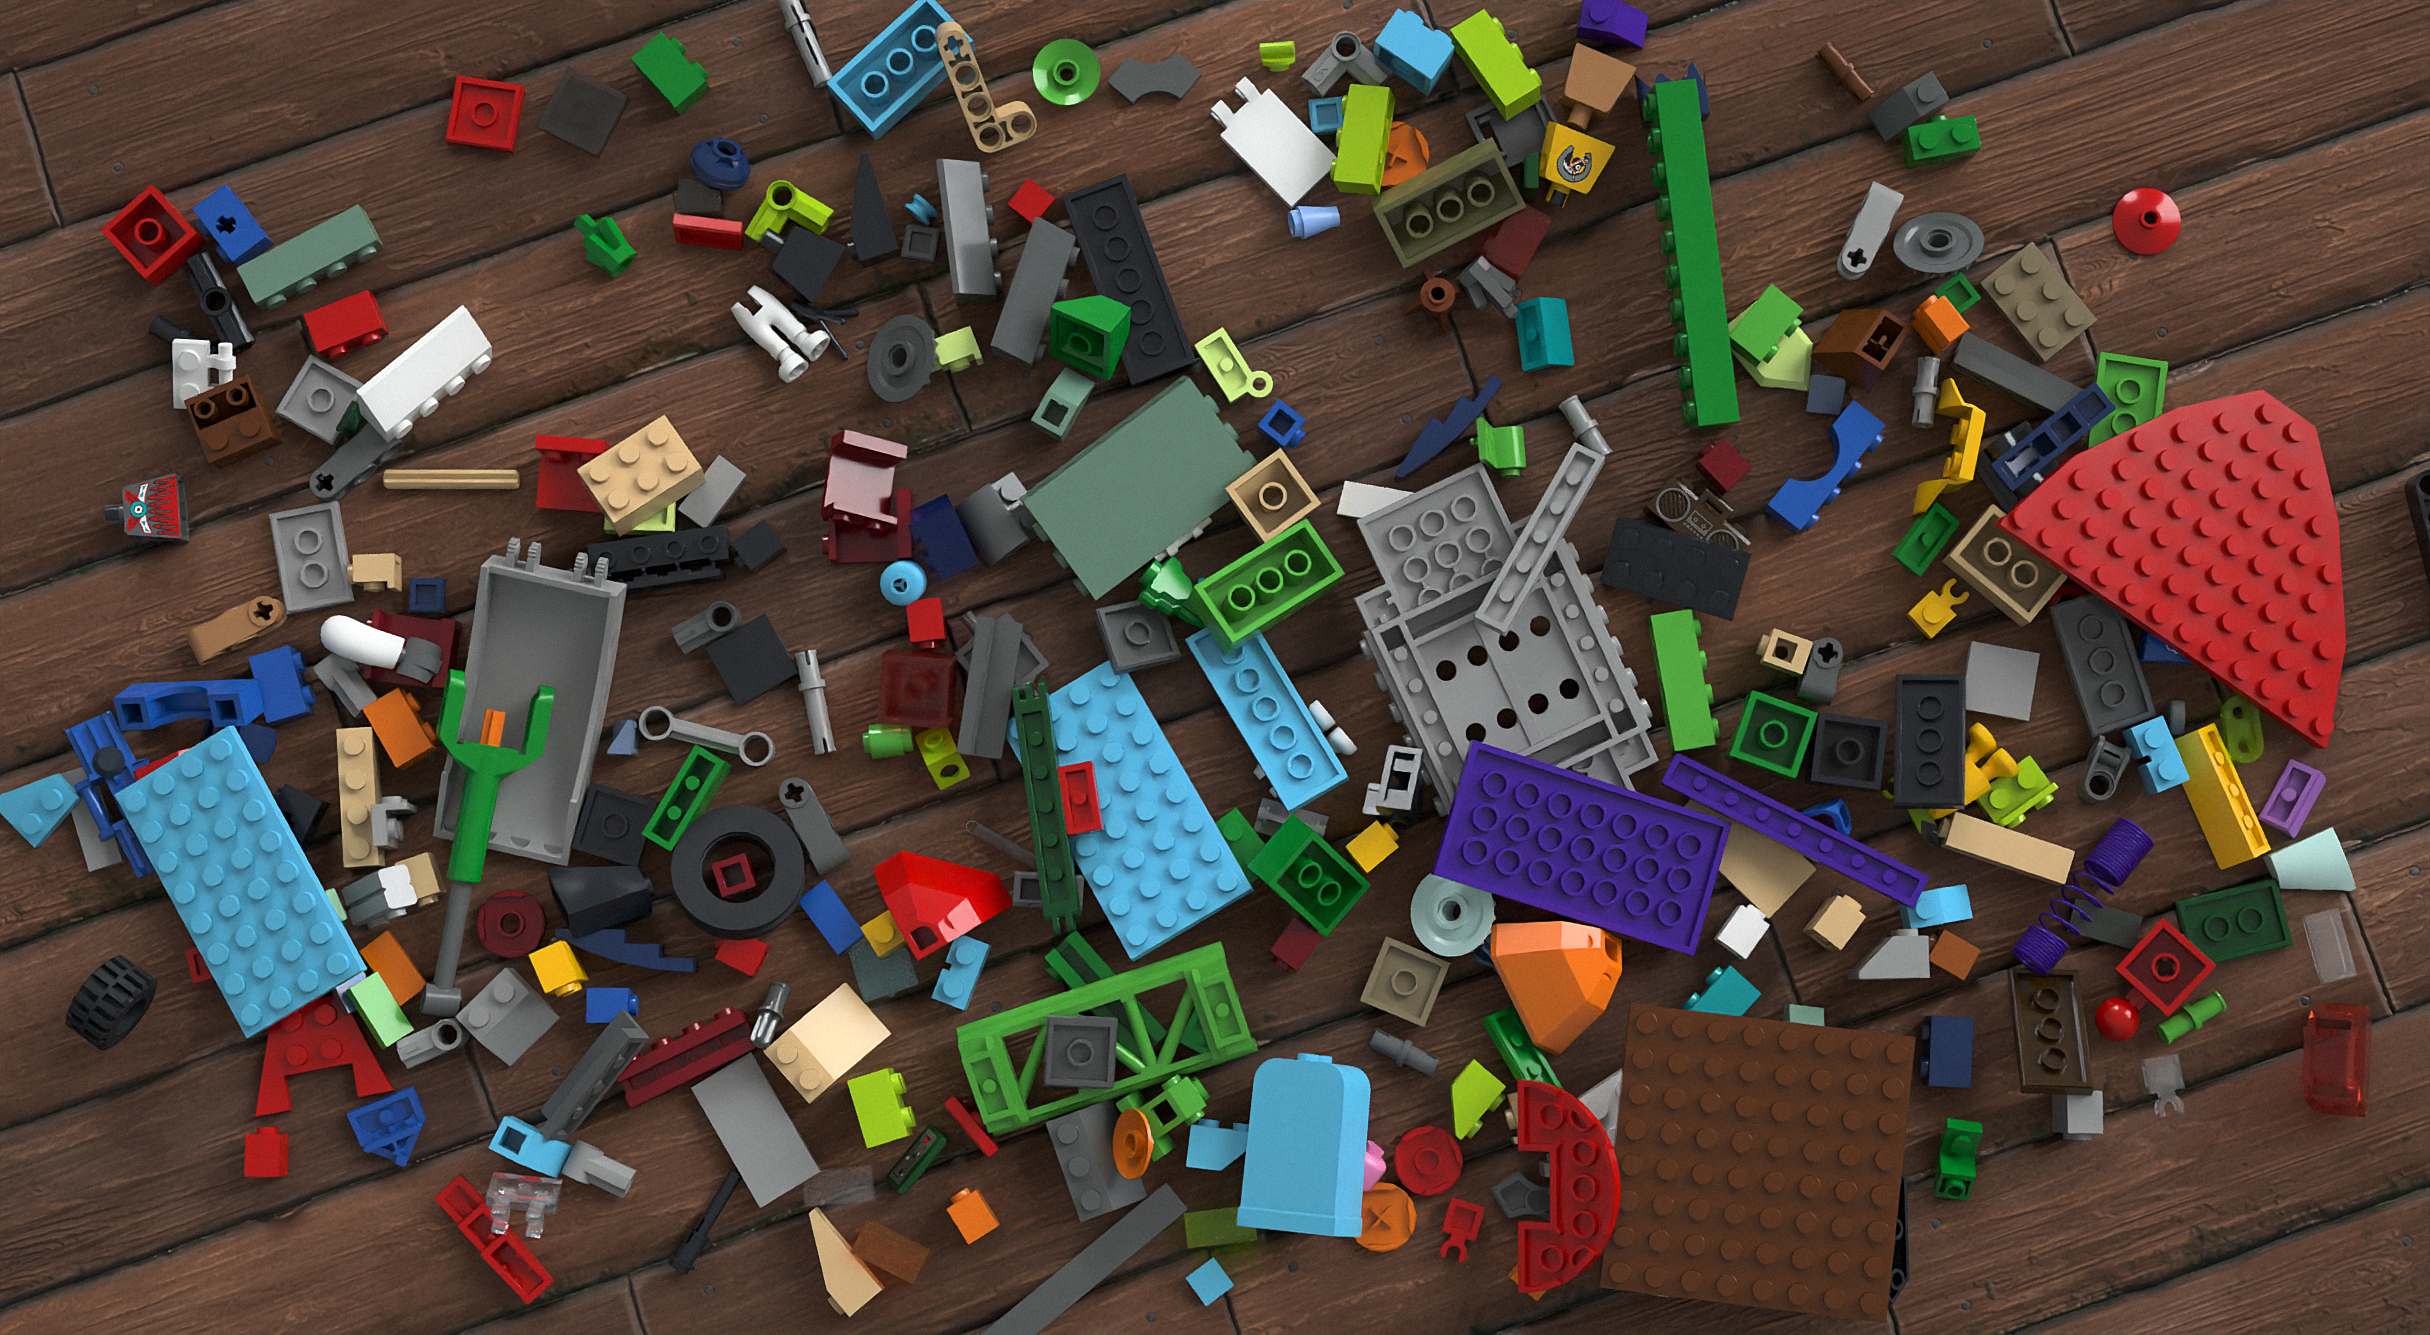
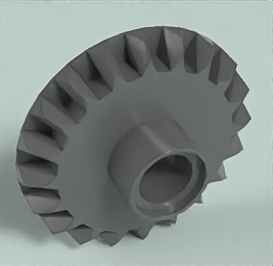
[1893,212,1984,278]
[867,314,939,404]

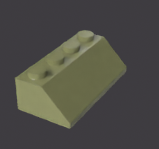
[1370,137,1526,269]

